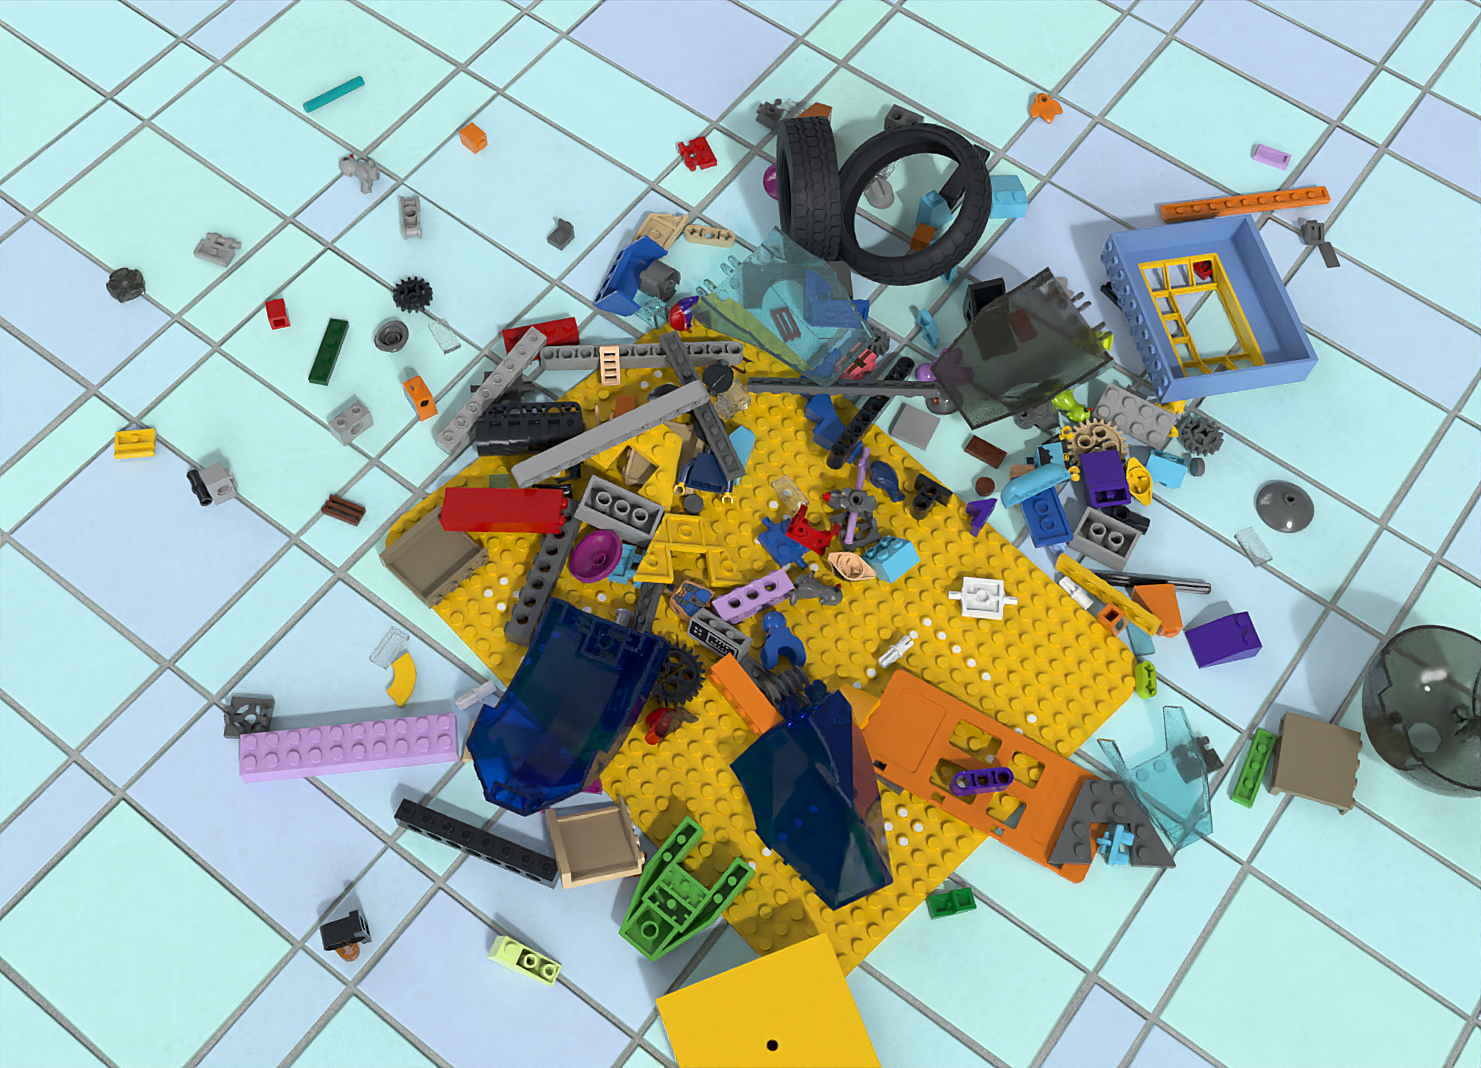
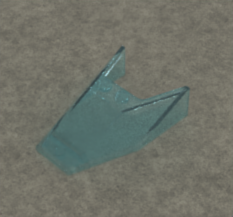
[1097,705,1213,850]

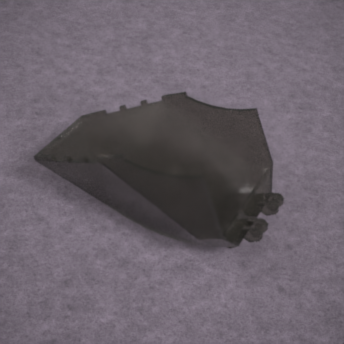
[930,267,1116,431]

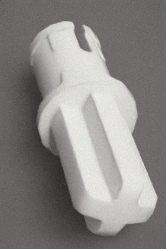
[1059,576,1094,611]
[878,635,914,669]
[456,680,497,710]

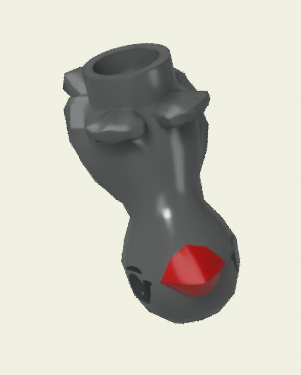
[822,487,877,513]
[789,570,843,606]

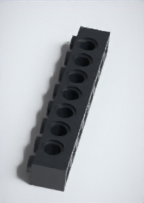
[394,798,560,889]

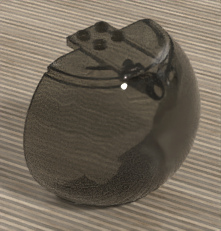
[1362,625,1481,798]

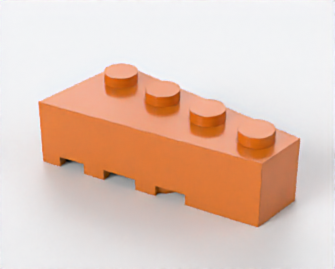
[704,653,782,737]

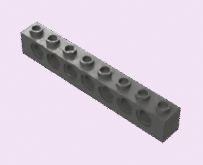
[504,498,583,648]

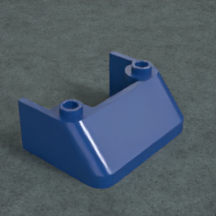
[593,235,668,317]

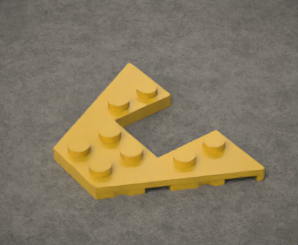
[588,423,682,517]
[633,513,750,588]

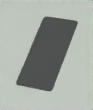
[1318,242,1340,268]

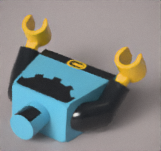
[1024,426,1080,485]

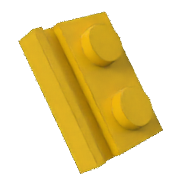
[114,428,157,459]

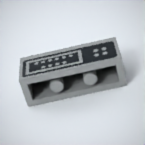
[686,607,752,663]

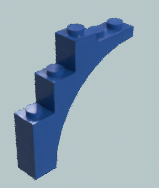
[799,349,863,465]

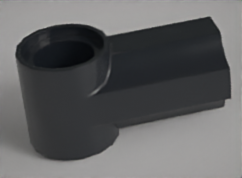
[1110,505,1150,535]

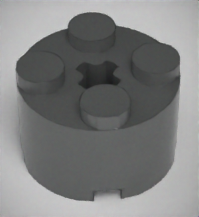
[640,259,681,303]

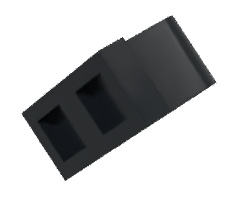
[910,473,953,520]
[319,910,372,951]

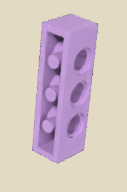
[712,568,795,626]

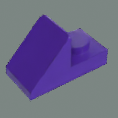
[965,498,998,537]

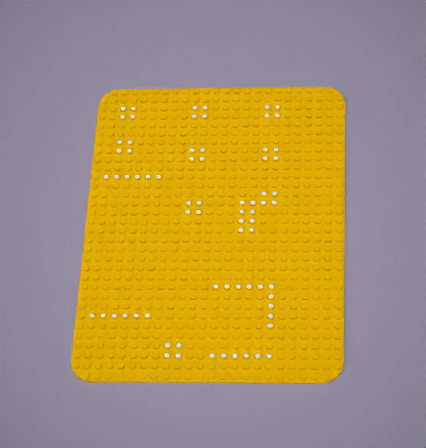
[385,295,1138,978]

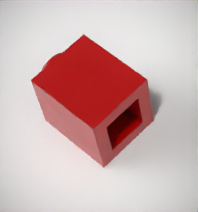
[265,298,291,330]

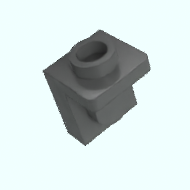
[547,218,575,251]
[1301,220,1325,245]

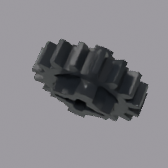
[393,276,433,313]

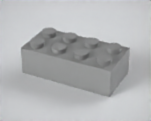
[573,475,665,549]

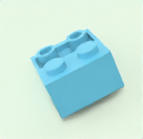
[861,535,920,583]

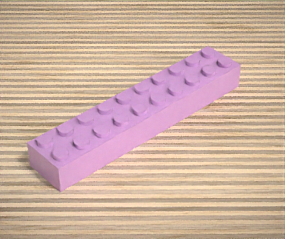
[239,713,459,783]

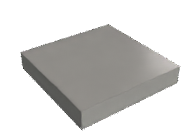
[891,404,941,451]

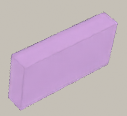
[1253,144,1291,171]

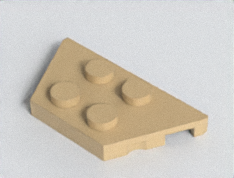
[631,213,689,261]

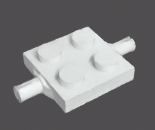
[948,577,1017,620]

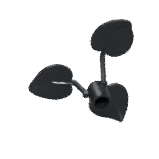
[647,365,734,446]

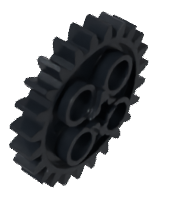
[638,641,706,708]

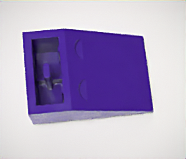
[1079,449,1131,510]

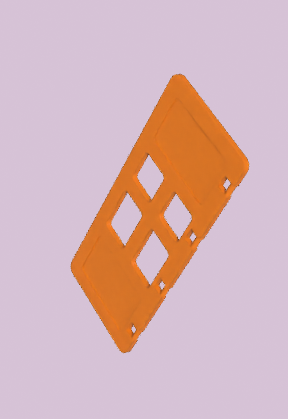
[851,670,1109,884]

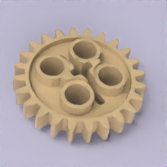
[1066,418,1128,469]

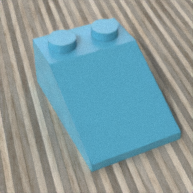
[989,175,1028,219]

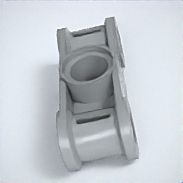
[400,196,422,240]

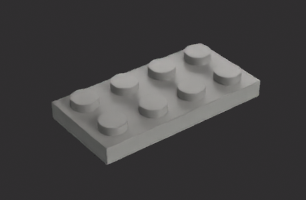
[1092,382,1178,450]

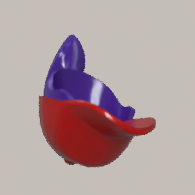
[667,296,699,333]

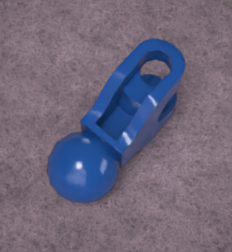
[760,611,806,670]

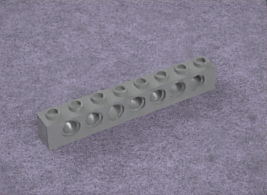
[435,326,547,457]

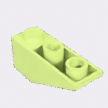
[487,935,562,987]

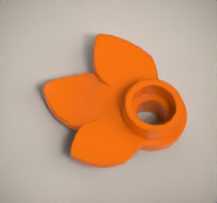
[1030,93,1063,124]

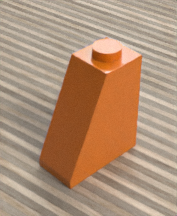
[1130,584,1183,638]

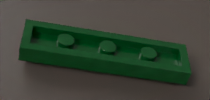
[308,318,350,386]

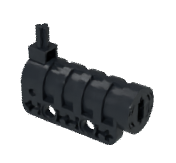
[476,401,584,480]

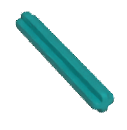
[303,76,365,113]

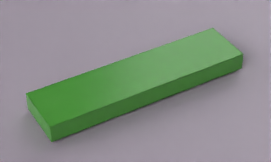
[1230,727,1278,809]

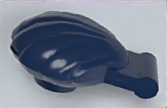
[869,460,906,503]

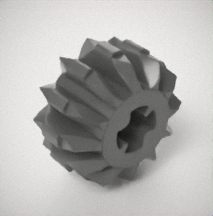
[859,327,890,359]

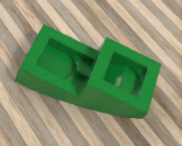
[926,887,977,920]

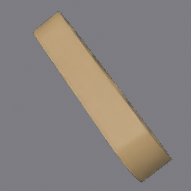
[684,224,735,248]

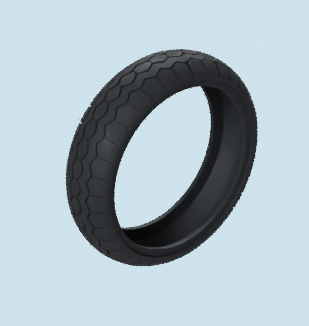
[838,123,992,286]

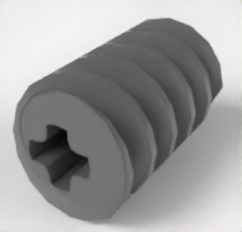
[763,665,811,706]

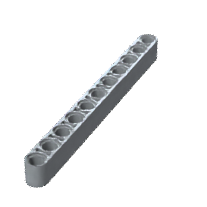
[540,341,744,371]
[511,380,711,489]

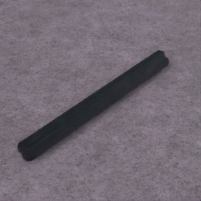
[1094,573,1211,595]

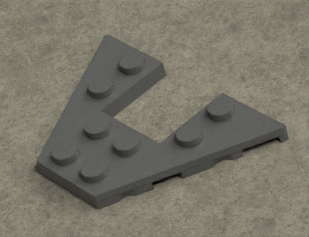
[1047,779,1176,869]

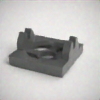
[829,511,881,552]
[223,697,275,739]

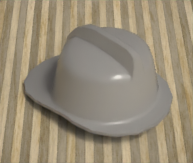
[863,177,895,209]

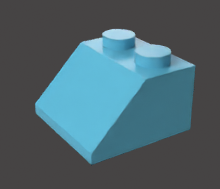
[1145,447,1188,489]

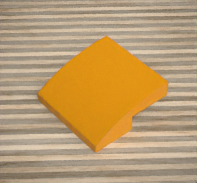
[822,683,880,735]

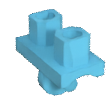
[1096,825,1134,866]

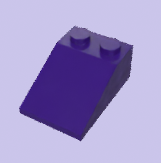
[1185,611,1263,669]

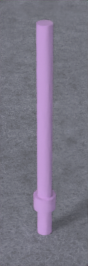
[844,447,870,544]

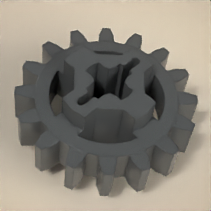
[1181,417,1224,457]

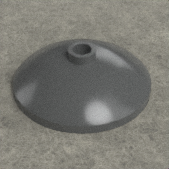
[1256,481,1314,533]

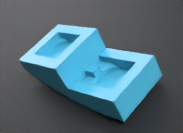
[917,308,939,350]

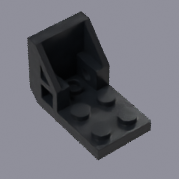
[963,277,1018,360]

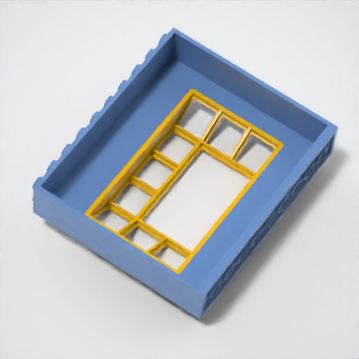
[1100,214,1319,404]

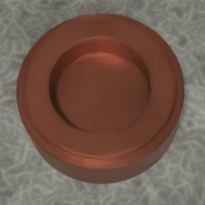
[975,477,995,497]

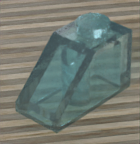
[633,296,669,330]

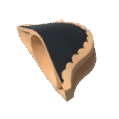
[827,552,876,582]

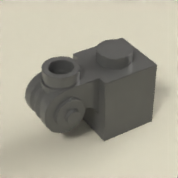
[1018,400,1060,431]

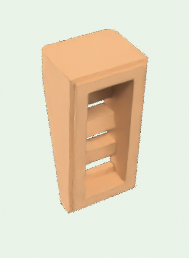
[599,345,621,386]

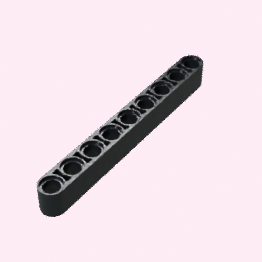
[826,357,915,470]

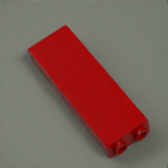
[440,487,568,534]

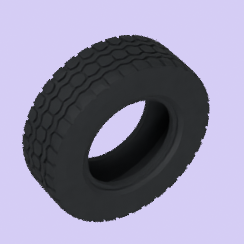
[776,116,841,264]

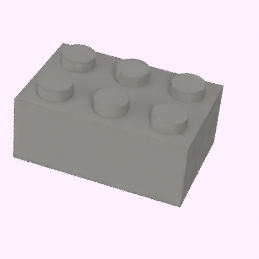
[1067,506,1142,573]

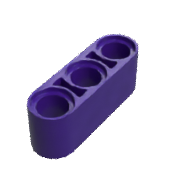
[949,767,1014,796]

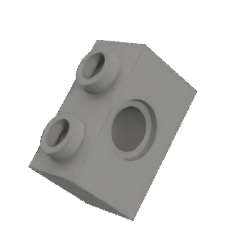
[328,401,374,447]
[199,462,238,506]

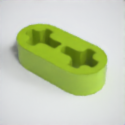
[1135,661,1157,700]

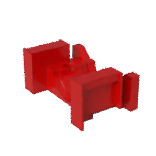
[785,503,841,556]

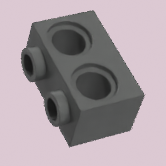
[884,104,925,130]

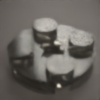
[106,268,146,303]

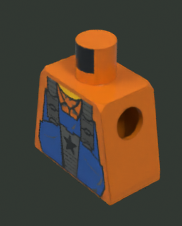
[403,375,438,422]

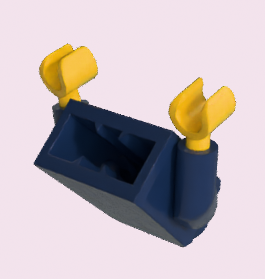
[673,447,734,505]

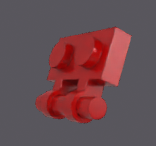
[678,136,717,172]

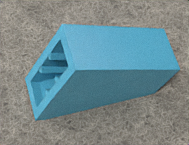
[915,190,953,230]
[728,425,755,486]

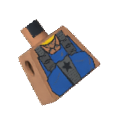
[664,580,715,626]

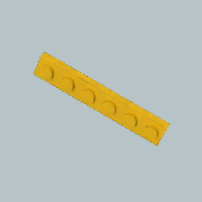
[1055,553,1162,637]

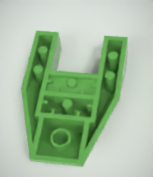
[618,816,756,963]

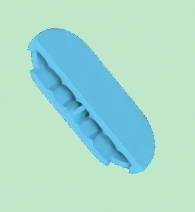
[1000,463,1071,509]

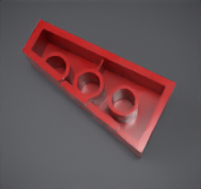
[502,317,580,366]

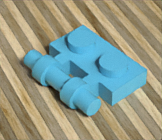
[607,544,647,588]

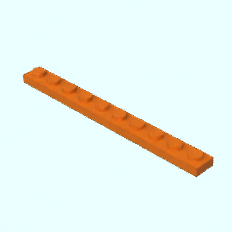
[1159,186,1331,223]

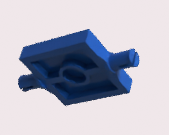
[757,516,811,570]

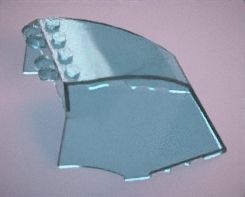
[690,226,877,389]

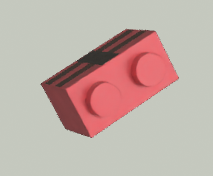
[834,343,877,380]

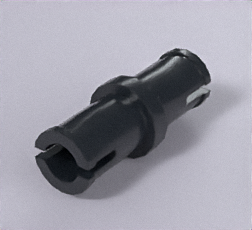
[186,470,213,506]

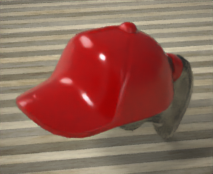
[644,706,699,745]

